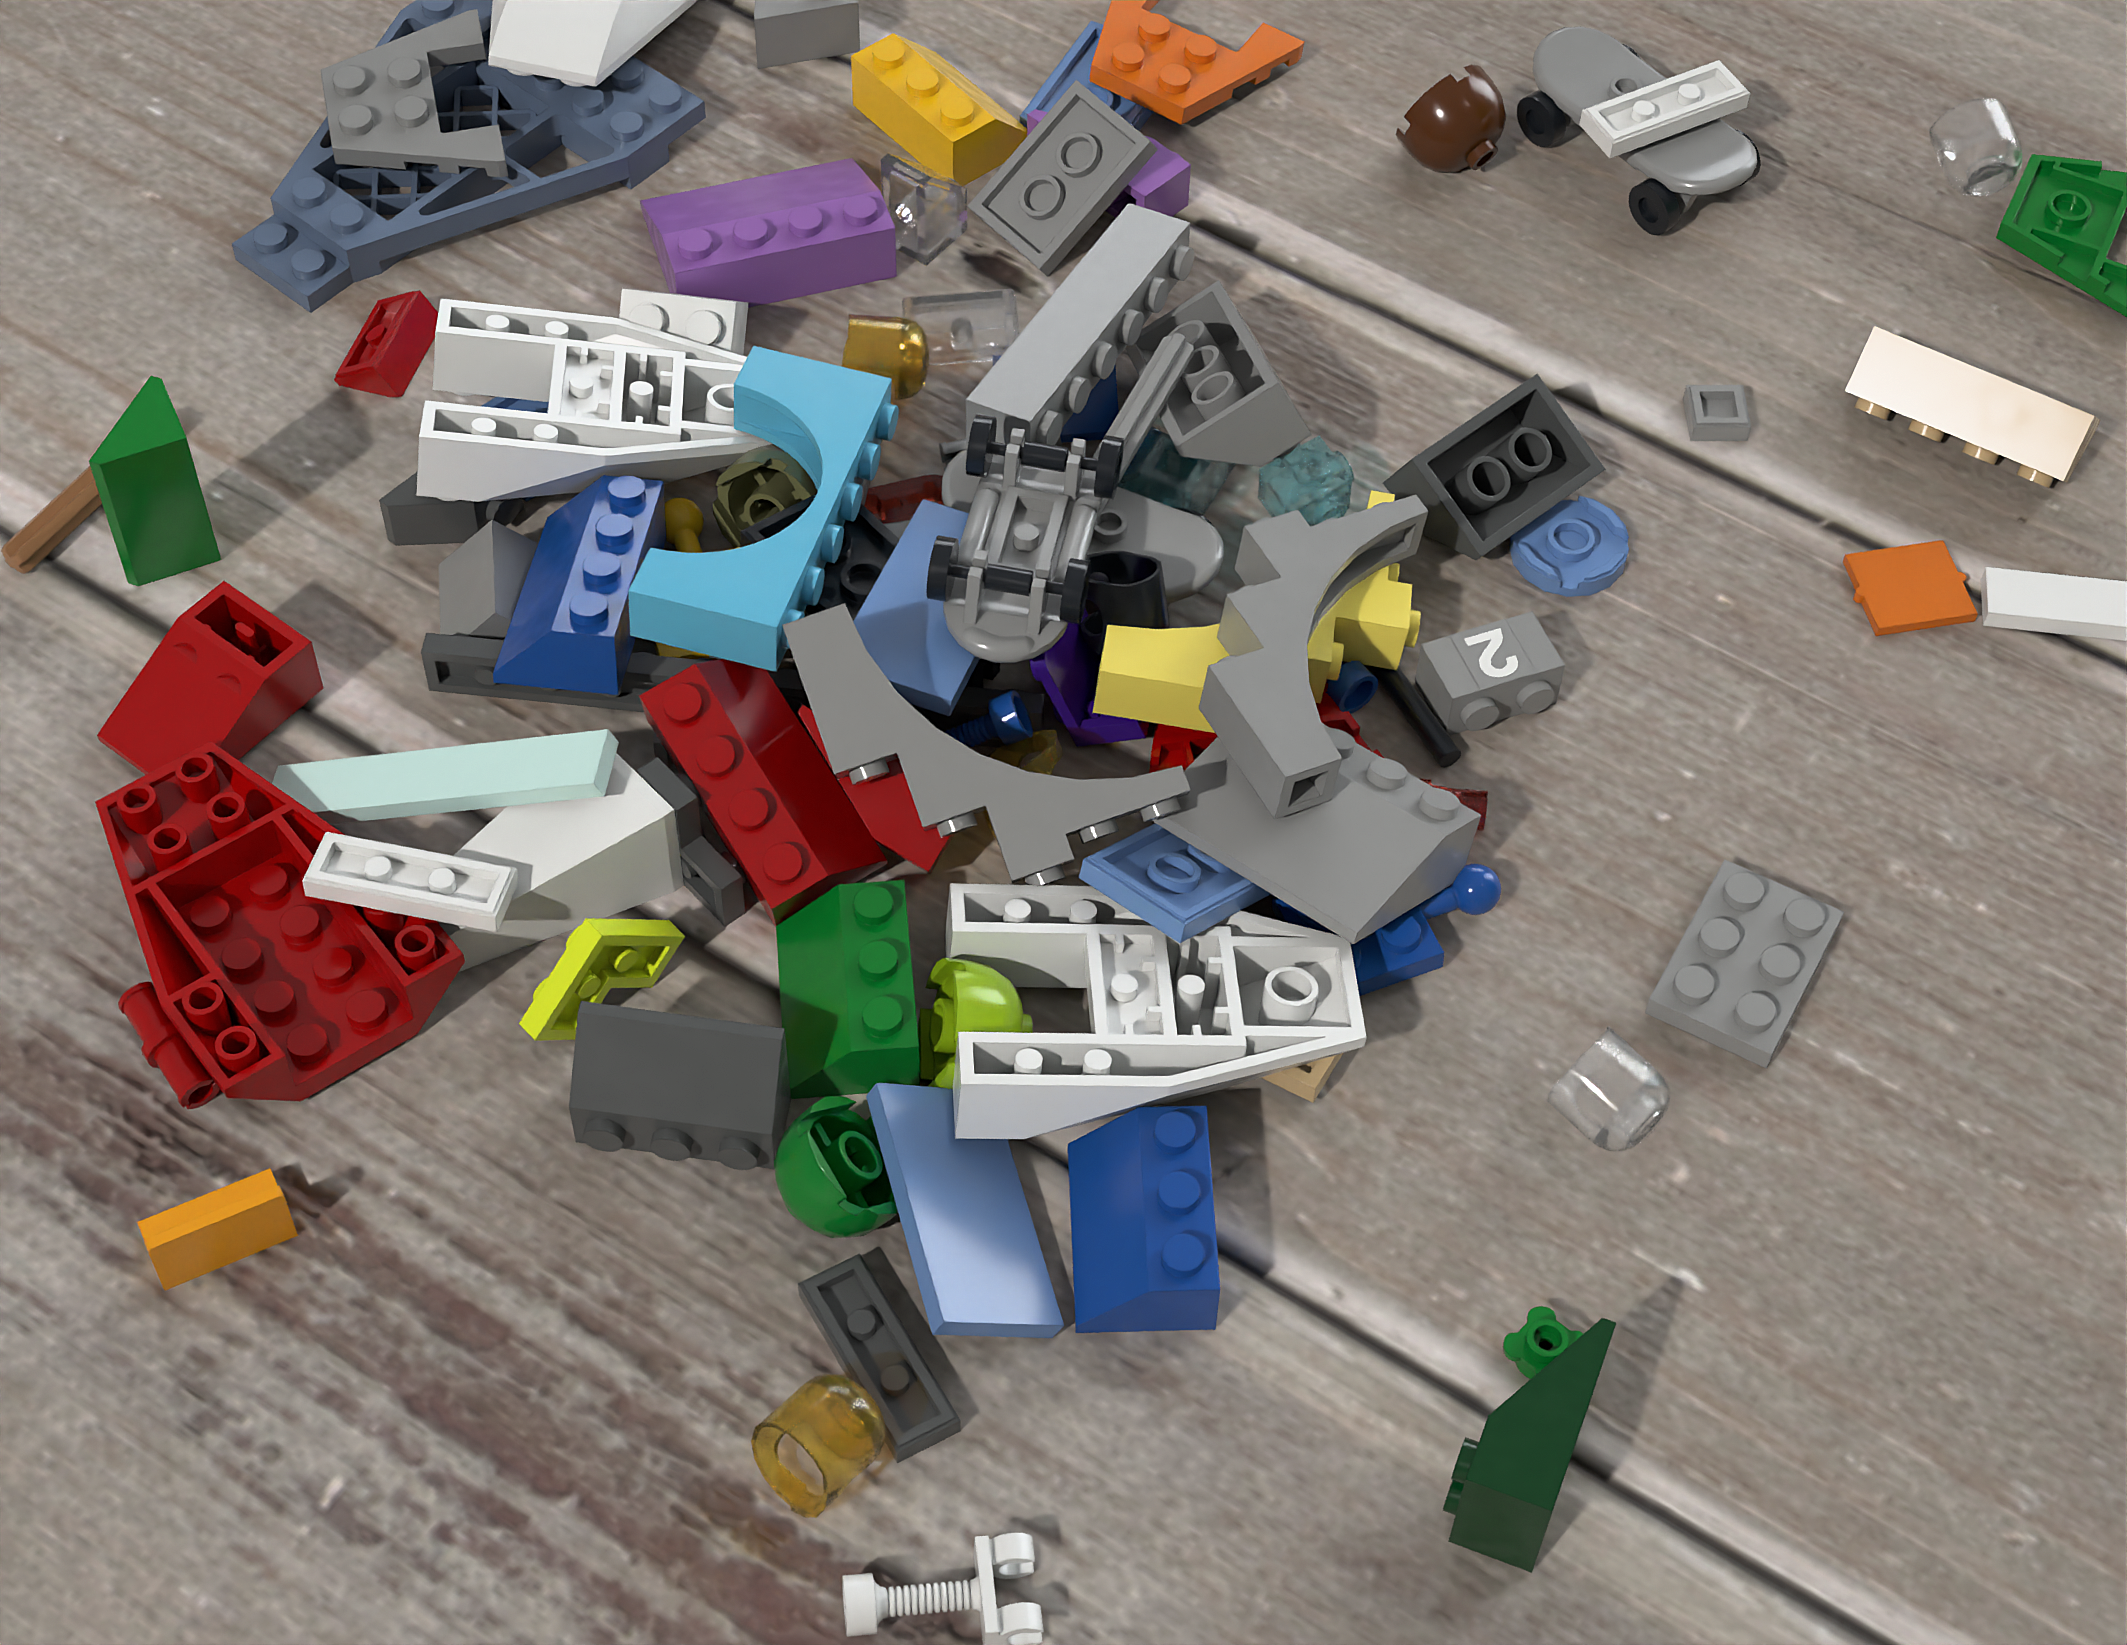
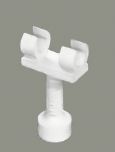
[842,1533,1044,1645]

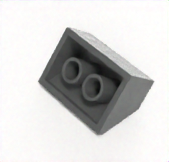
[1383,374,1606,560]
[569,1001,791,1170]

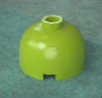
[918,958,1033,1089]

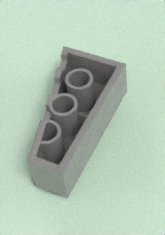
[754,0,860,69]

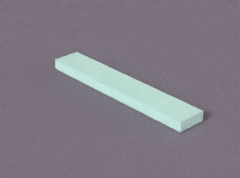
[272,729,619,824]

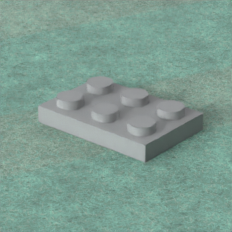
[967,80,1158,277]
[1645,859,1844,1069]

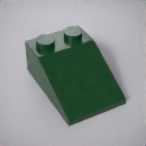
[1443,1318,1616,1573]

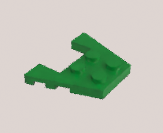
[1996,154,2127,317]

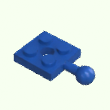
[1272,864,1501,996]

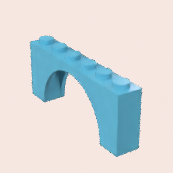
[628,346,899,672]

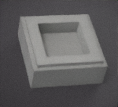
[1683,385,1751,441]

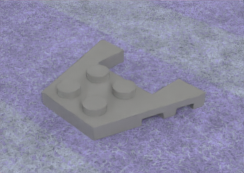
[320,9,508,177]

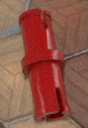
[118,981,220,1109]

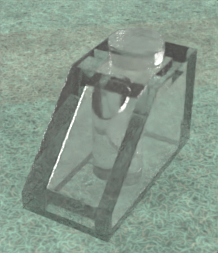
[881,153,967,266]

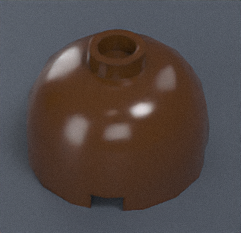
[1396,65,1506,173]

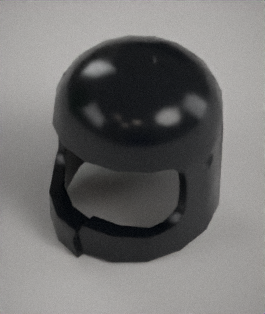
[1080,551,1169,656]

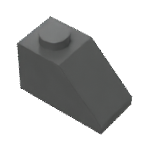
[379,471,524,546]

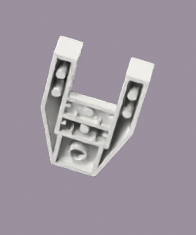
[416,299,772,502]
[945,883,1367,1139]

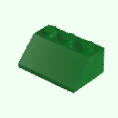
[776,880,920,1099]

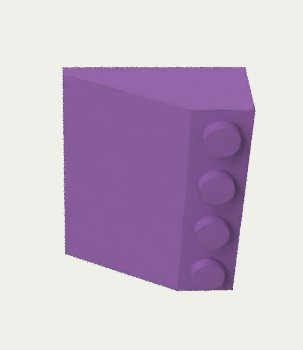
[640,158,897,308]

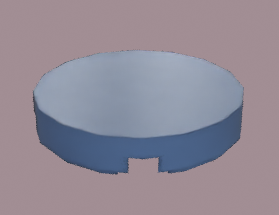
[1509,496,1629,597]

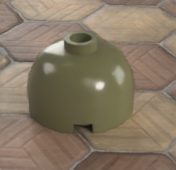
[713,444,818,548]

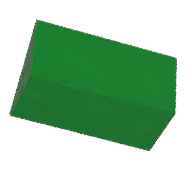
[89,376,221,586]

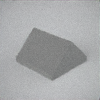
[439,520,538,640]

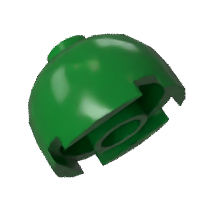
[774,1096,898,1238]

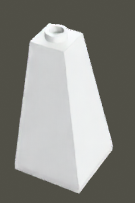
[437,753,684,972]

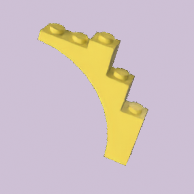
[1092,490,1421,733]

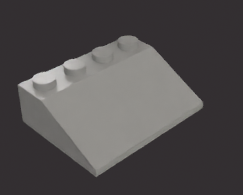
[1151,724,1481,944]

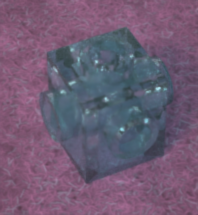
[1258,435,1354,527]

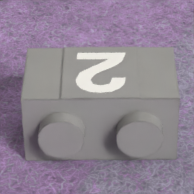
[1415,611,1565,736]

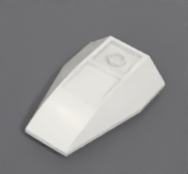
[488,0,698,87]

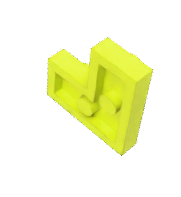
[519,918,685,1041]

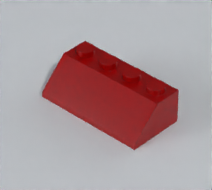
[639,659,888,927]

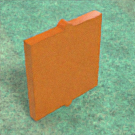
[1843,540,1978,636]

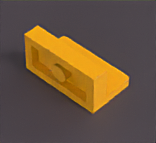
[137,1168,298,1291]

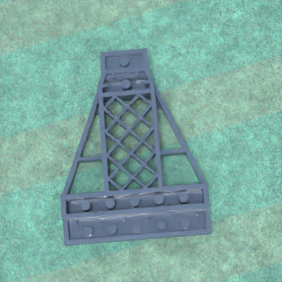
[232,0,706,313]

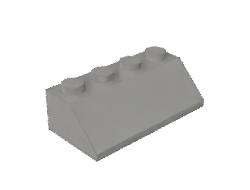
[1125,280,1312,467]

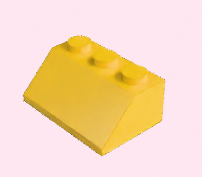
[851,33,1027,192]

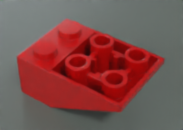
[97,581,324,775]

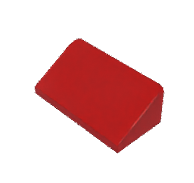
[334,290,438,398]

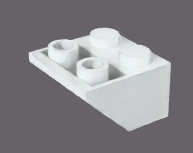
[619,289,749,356]

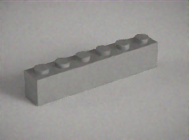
[966,203,1194,456]

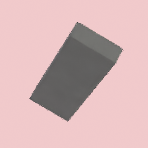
[798,1253,961,1463]

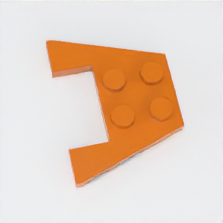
[1089,0,1304,125]

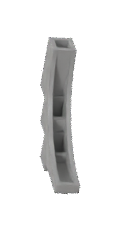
[1199,495,1428,819]
[782,603,1191,887]

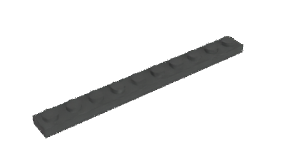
[421,633,1044,752]

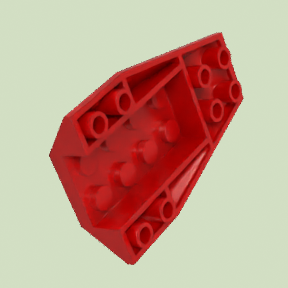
[95,741,465,1102]

